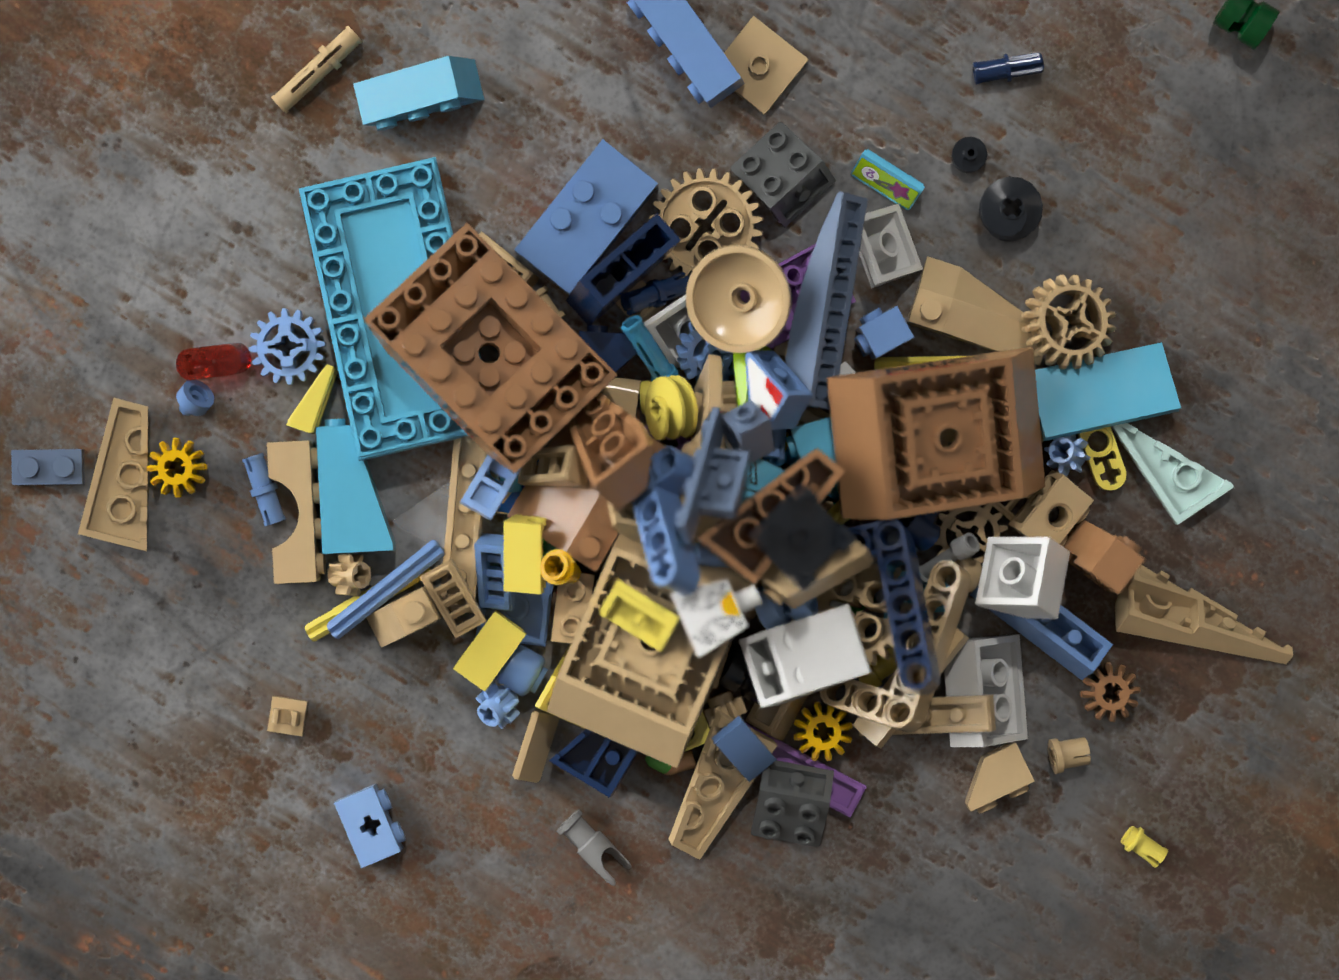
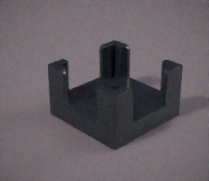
[747,484,857,591]

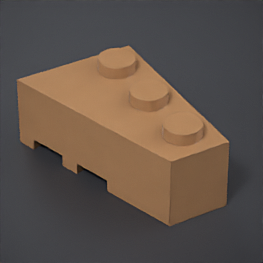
[1063,520,1145,594]

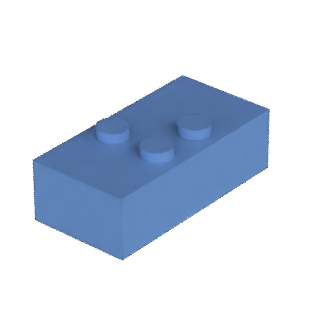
[514,139,658,295]

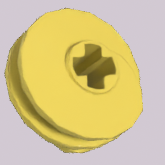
[645,375,698,440]

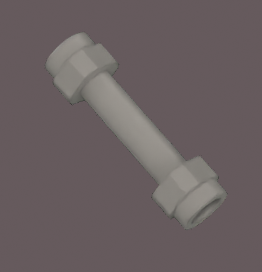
[906,533,980,586]

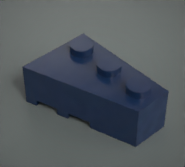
[549,729,639,798]

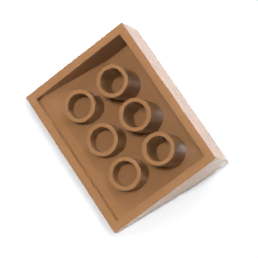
[507,424,668,571]

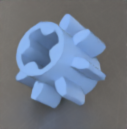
[1044,434,1091,477]
[476,683,520,729]

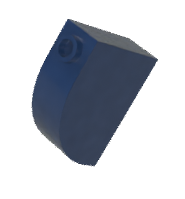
[566,214,681,325]

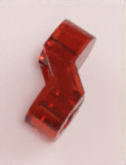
[176,343,251,380]

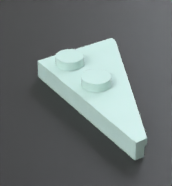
[1111,423,1234,525]

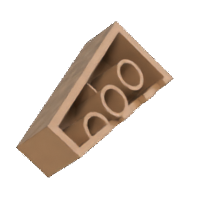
[695,448,845,584]

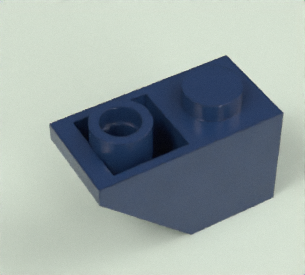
[579,325,638,373]

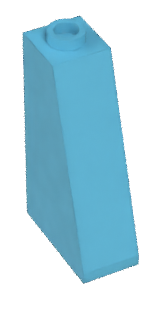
[316,419,396,554]

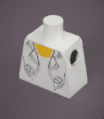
[670,579,763,658]

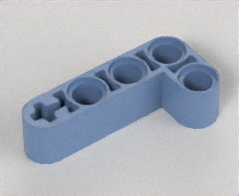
[632,447,700,595]

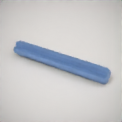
[327,540,445,639]

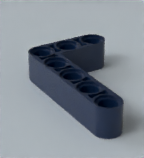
[848,519,940,695]

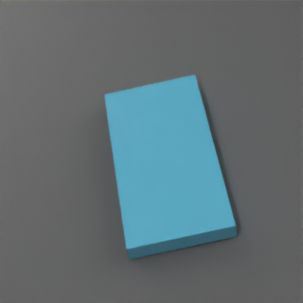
[1035,342,1181,441]

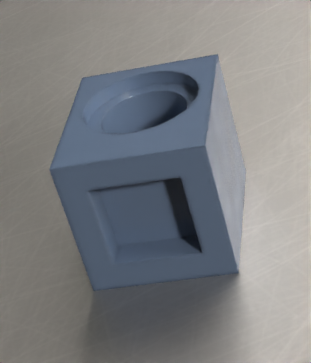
[721,400,775,463]

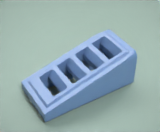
[474,533,515,611]

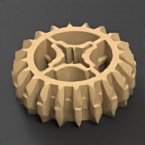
[1021,275,1116,370]

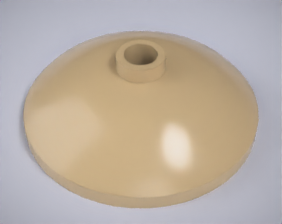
[686,245,791,353]

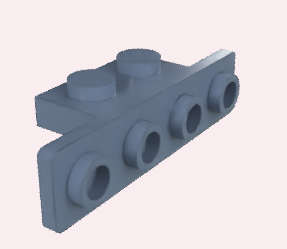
[675,407,752,544]

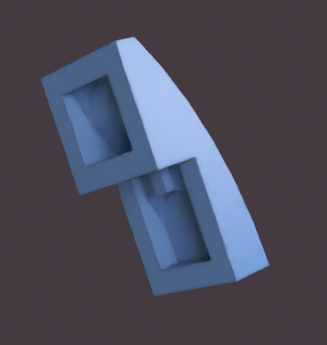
[711,716,777,782]

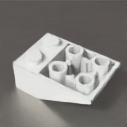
[739,604,872,708]

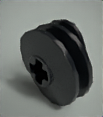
[979,176,1043,241]

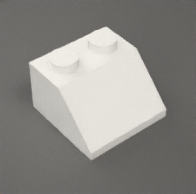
[975,537,1070,619]

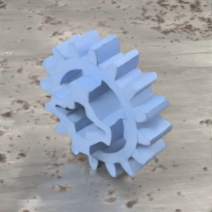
[248,308,327,385]

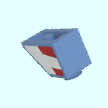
[745,351,813,430]

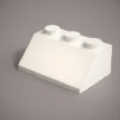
[944,634,1028,747]

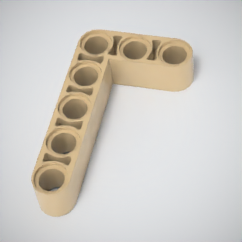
[820,560,971,733]

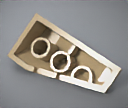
[906,256,1051,366]

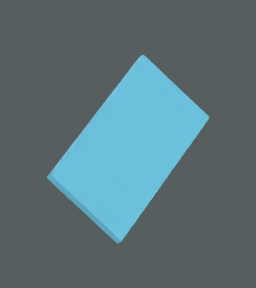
[299,157,482,461]

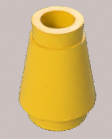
[540,549,581,585]

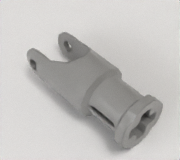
[556,809,631,886]

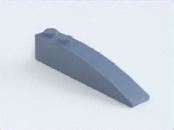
[785,192,868,410]

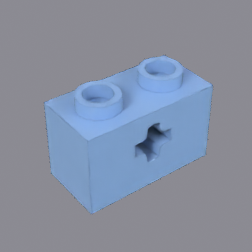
[334,784,406,868]

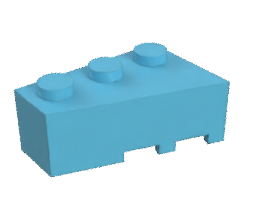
[353,56,485,131]

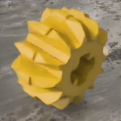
[147,438,208,498]
[793,701,853,761]

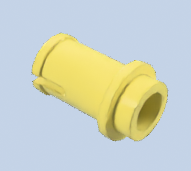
[1121,826,1168,868]

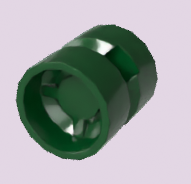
[1213,0,1280,50]

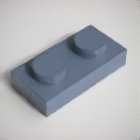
[11,449,85,485]

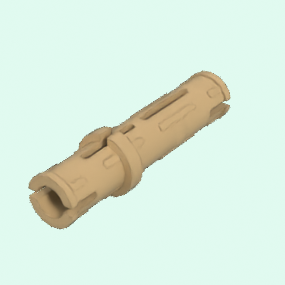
[271,25,363,114]

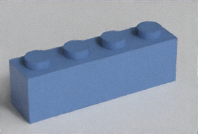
[627,0,745,108]
[970,585,1113,680]

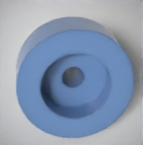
[176,379,214,416]

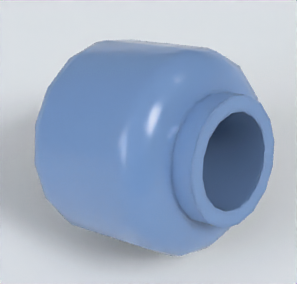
[496,644,548,696]

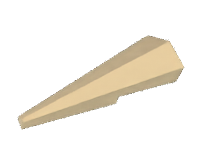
[1115,565,1293,664]

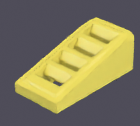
[286,364,338,434]

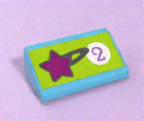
[851,149,925,210]

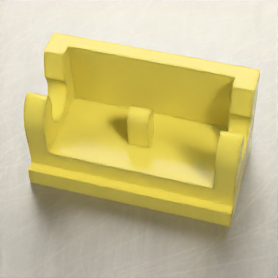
[504,514,546,595]
[600,580,681,652]
[453,610,526,692]

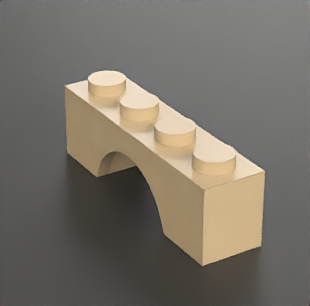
[267,441,326,584]

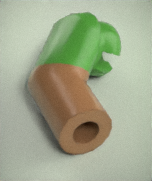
[645,751,696,775]

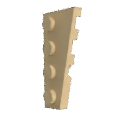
[78,398,148,551]
[668,710,777,860]

